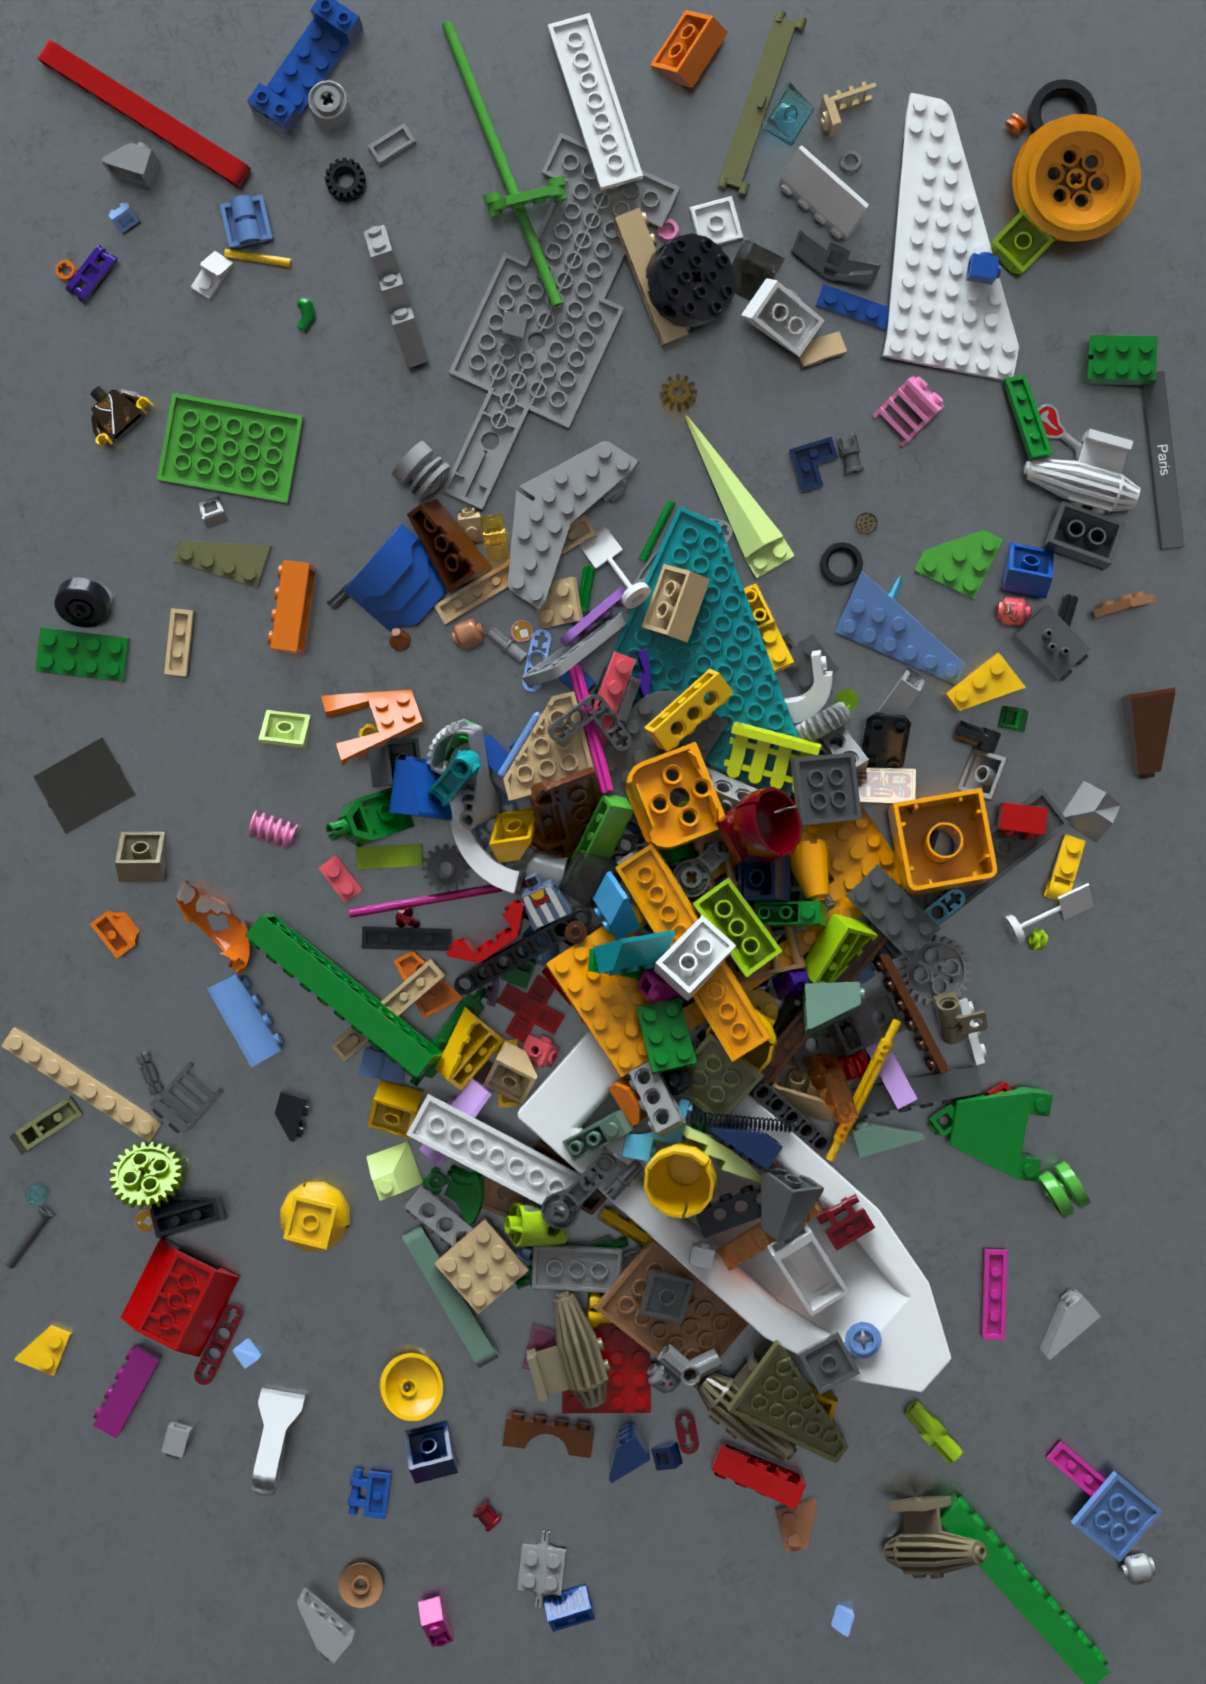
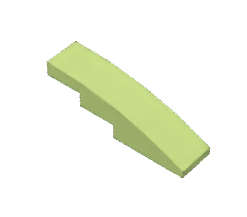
[682,1125,761,1183]

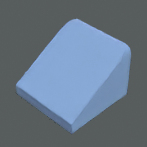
[831,1605,855,1637]

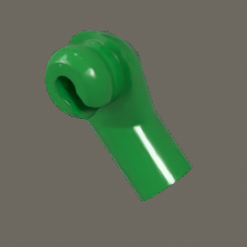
[296,298,316,333]

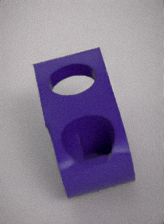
[772,969,809,1000]

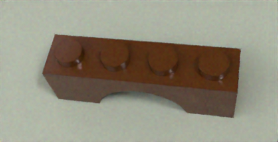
[502,1412,595,1458]

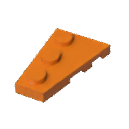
[393,950,463,1019]

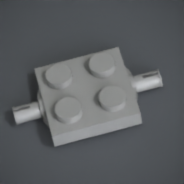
[517,1530,567,1608]

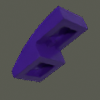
[635,649,651,698]

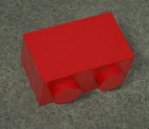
[996,802,1048,839]

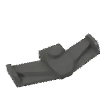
[791,230,881,286]

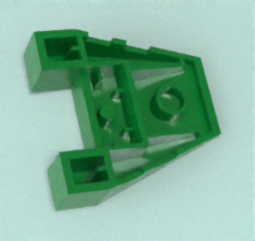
[949,1087,1053,1182]

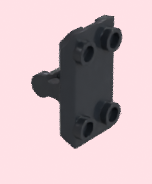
[862,712,911,769]

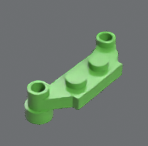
[483,176,567,218]

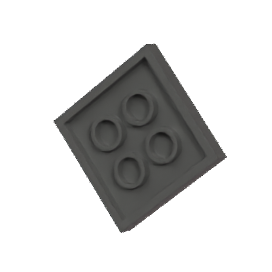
[790,752,862,826]

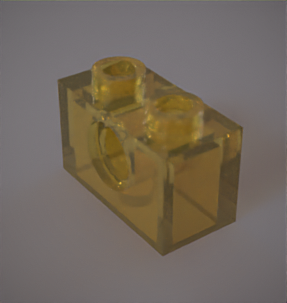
[480,513,510,564]

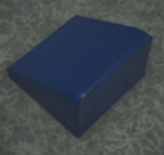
[651,1443,683,1471]

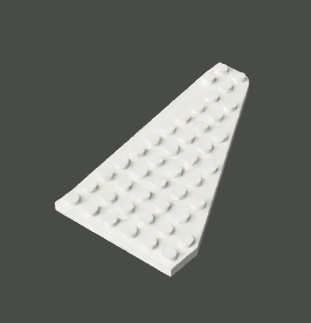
[882,93,1019,382]

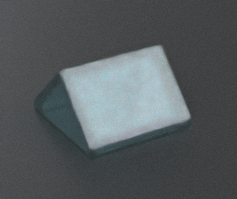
[763,82,815,145]

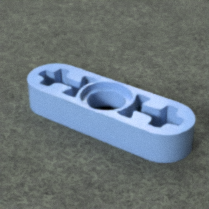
[522,629,552,693]

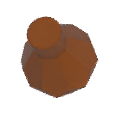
[389,628,410,650]

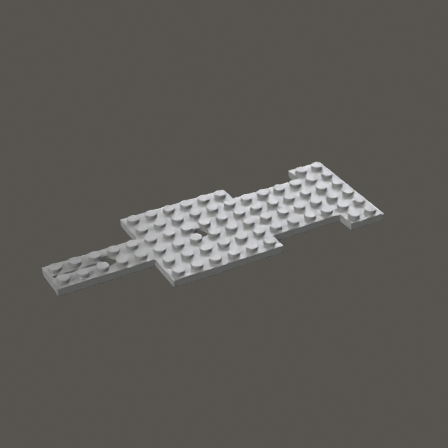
[442,133,680,511]

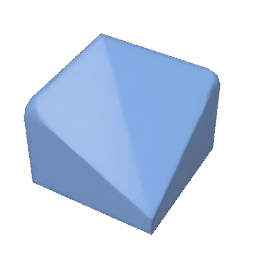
[232,1338,261,1369]

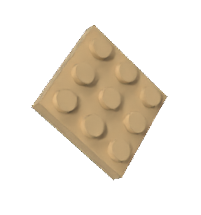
[434,1219,529,1314]

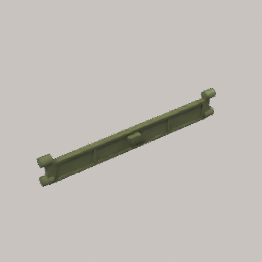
[717,10,807,196]

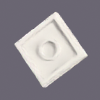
[689,196,743,246]

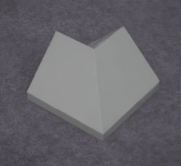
[1062,781,1121,842]

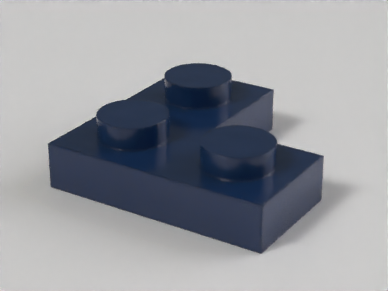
[789,436,838,493]

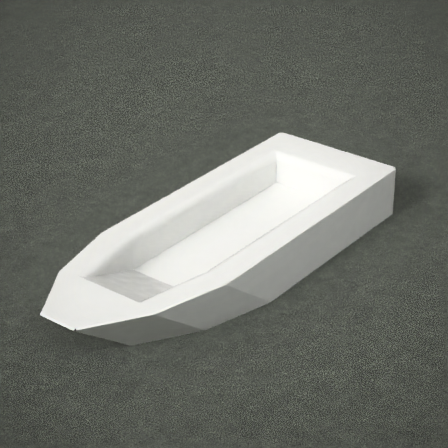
[518,1030,952,1393]

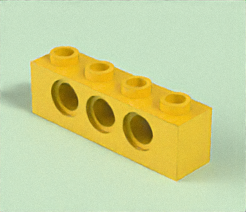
[644,669,734,752]

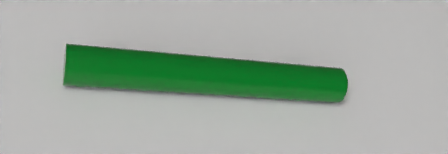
[638,500,676,563]

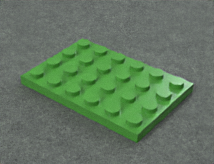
[157,393,304,504]

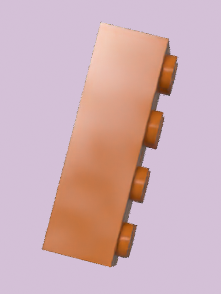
[268,560,316,656]

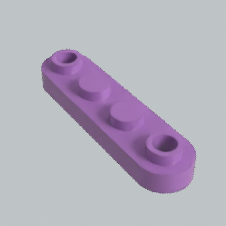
[559,586,627,647]

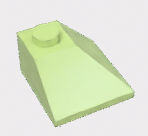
[367,1141,423,1201]

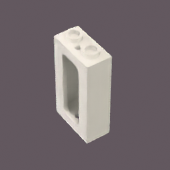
[767,1222,850,1316]

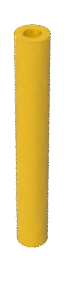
[224,249,291,268]

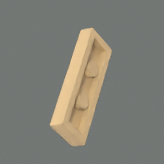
[164,608,194,677]

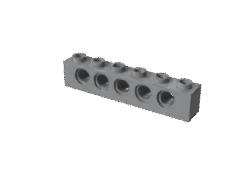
[404,1183,513,1291]

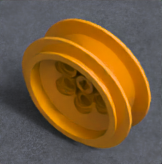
[1012,114,1141,242]

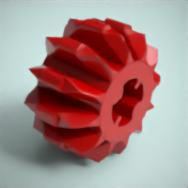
[832,1050,870,1082]

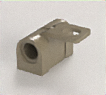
[934,991,988,1044]

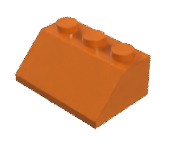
[650,10,728,88]

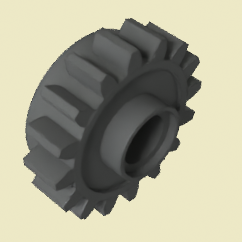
[422,844,471,892]

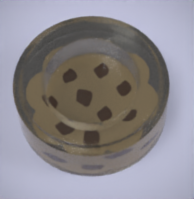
[855,512,878,535]

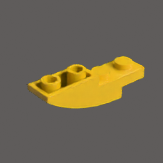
[744,583,794,673]

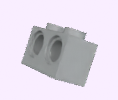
[820,726,869,774]

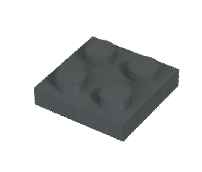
[638,1269,694,1323]
[798,1332,860,1395]

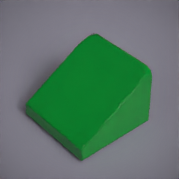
[998,706,1028,733]

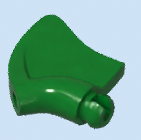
[444,1165,484,1224]

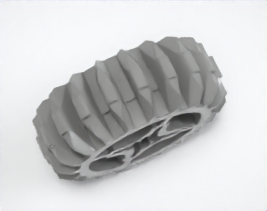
[795,702,852,742]

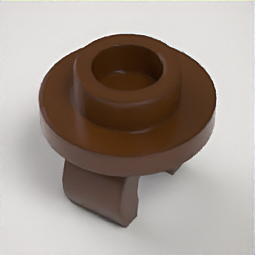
[565,921,588,944]

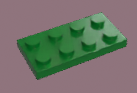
[35,627,130,682]

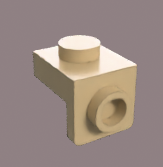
[458,507,484,543]

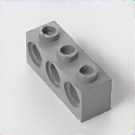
[629,1062,687,1136]

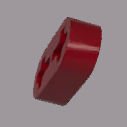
[675,1410,699,1454]

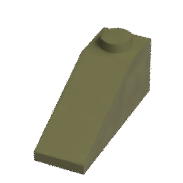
[10,1097,82,1155]

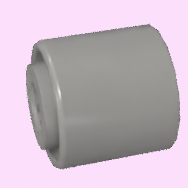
[308,80,351,130]
[525,850,571,893]

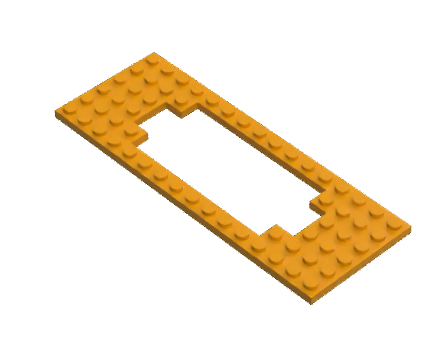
[545,800,901,1078]

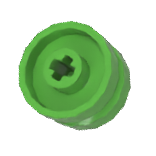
[1038,1161,1091,1219]

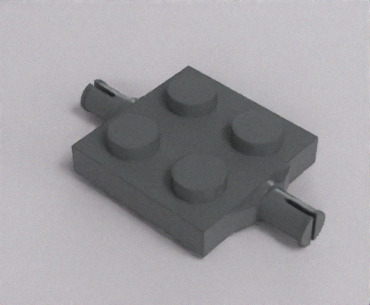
[782,632,839,695]

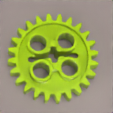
[110,1141,183,1210]

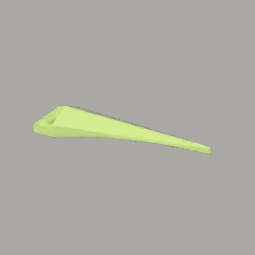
[685,415,795,580]

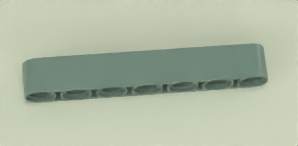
[402,1225,499,1368]

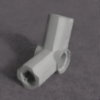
[658,1344,723,1386]

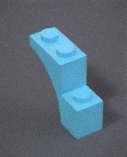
[622,1097,693,1162]

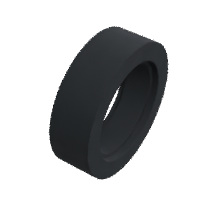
[1027,79,1097,134]

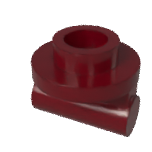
[395,907,420,928]

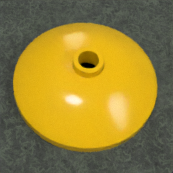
[379,1353,443,1421]

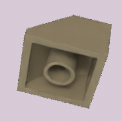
[115,832,166,882]

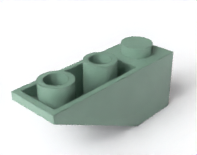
[562,1109,637,1161]

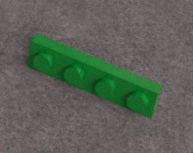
[1003,375,1053,461]

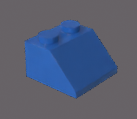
[1002,542,1054,599]

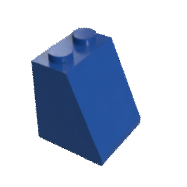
[389,756,452,820]

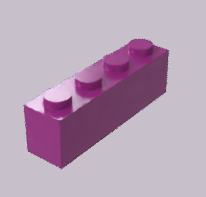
[93,1344,163,1438]

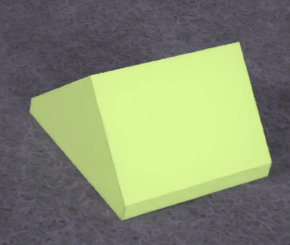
[259,710,310,749]

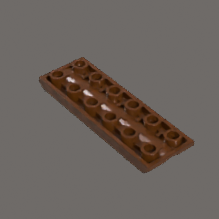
[872,953,948,1075]

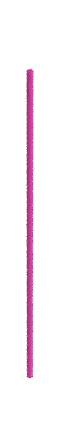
[349,849,719,918]

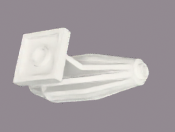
[1023,429,1140,515]

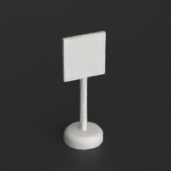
[579,526,651,609]
[1004,883,1094,945]

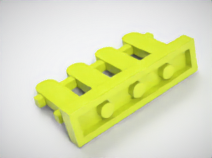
[724,722,822,793]

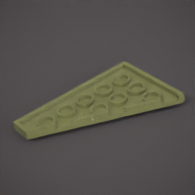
[727,1340,849,1464]

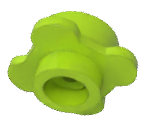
[1028,928,1048,951]

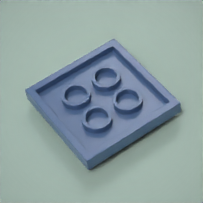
[1070,1471,1163,1562]

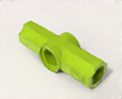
[904,1401,963,1464]

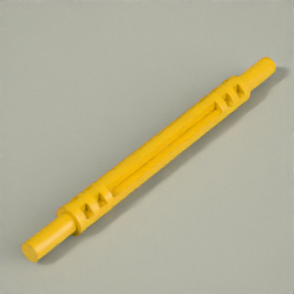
[826,1019,901,1162]

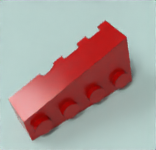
[711,1441,806,1510]

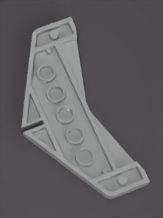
[508,441,640,611]

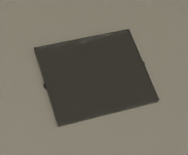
[33,737,135,834]

